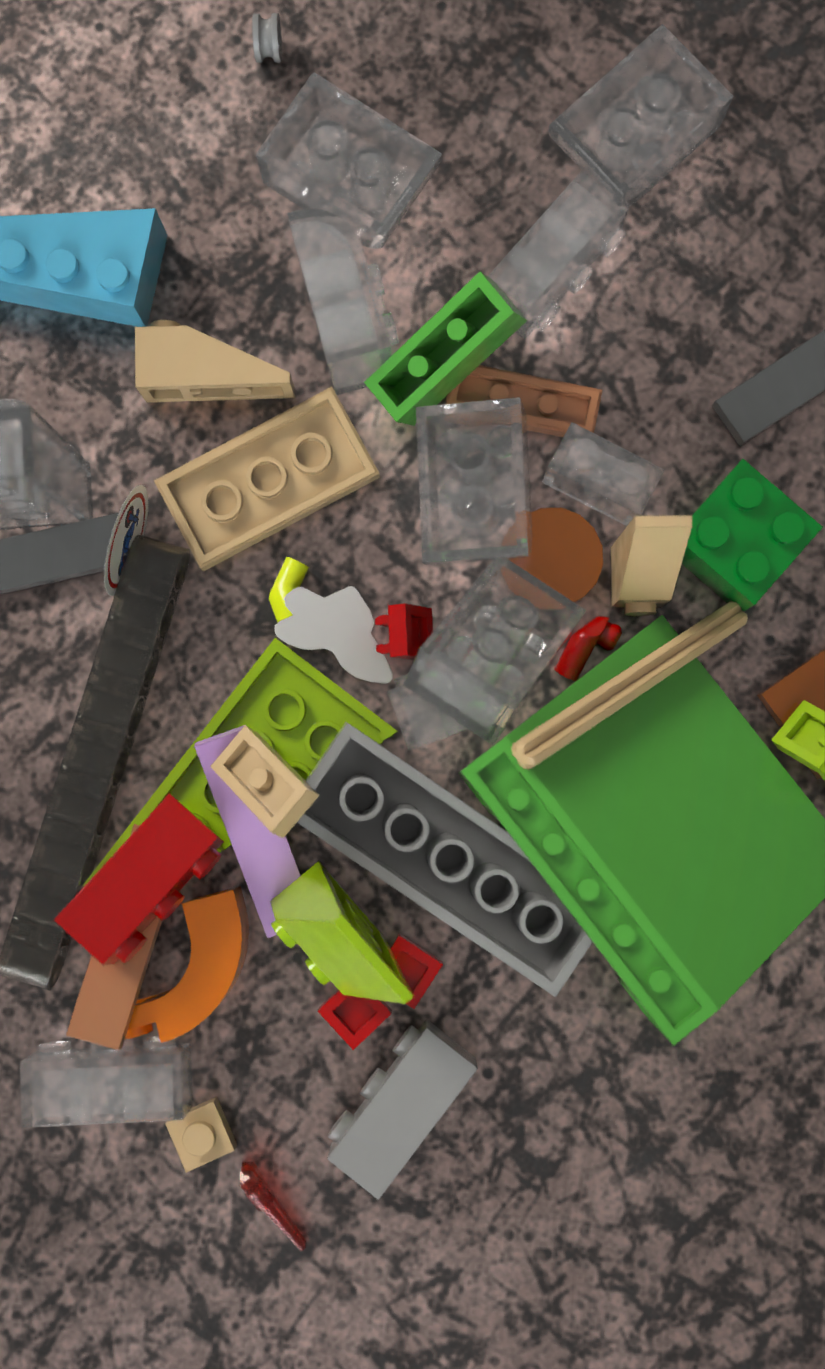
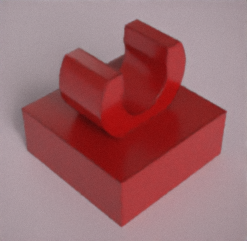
[375,603,434,660]

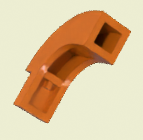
[125,886,249,1043]

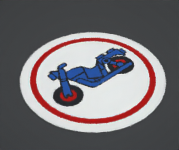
[104,485,148,596]

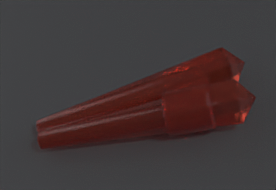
[239,1161,306,1252]

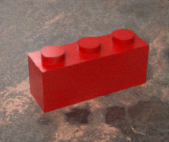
[54,794,224,965]

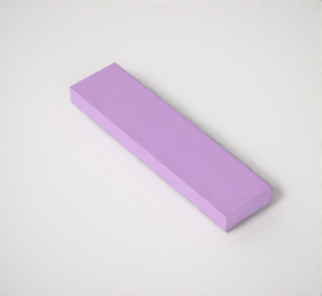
[195,725,301,938]

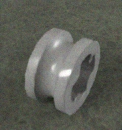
[252,13,282,63]

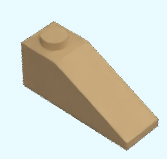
[135,320,295,402]
[610,516,692,616]

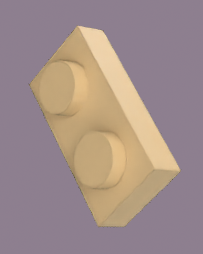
[210,725,319,838]

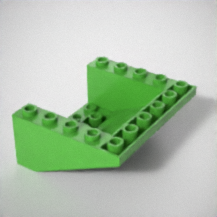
[458,615,825,1046]

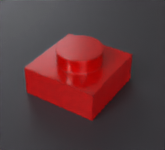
[390,933,443,1009]
[317,990,392,1050]

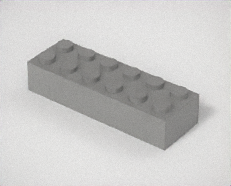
[297,722,592,997]

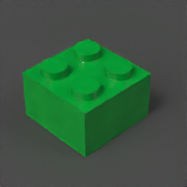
[682,459,823,611]

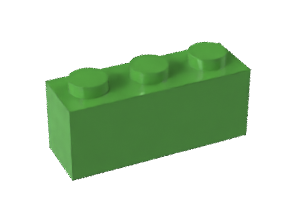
[364,271,528,426]

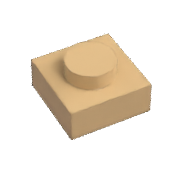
[165,1096,237,1173]

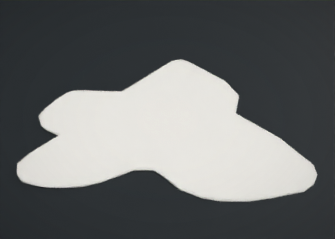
[275,586,393,684]

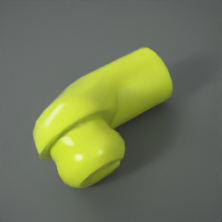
[269,557,309,623]

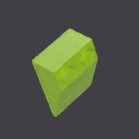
[270,861,414,1004]

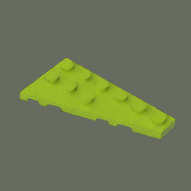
[82,638,398,886]

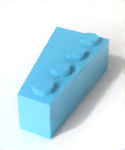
[0,208,168,327]

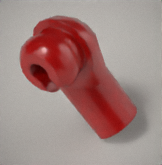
[554,616,622,681]

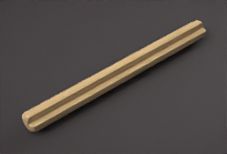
[511,601,748,769]

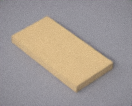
[154,387,380,572]

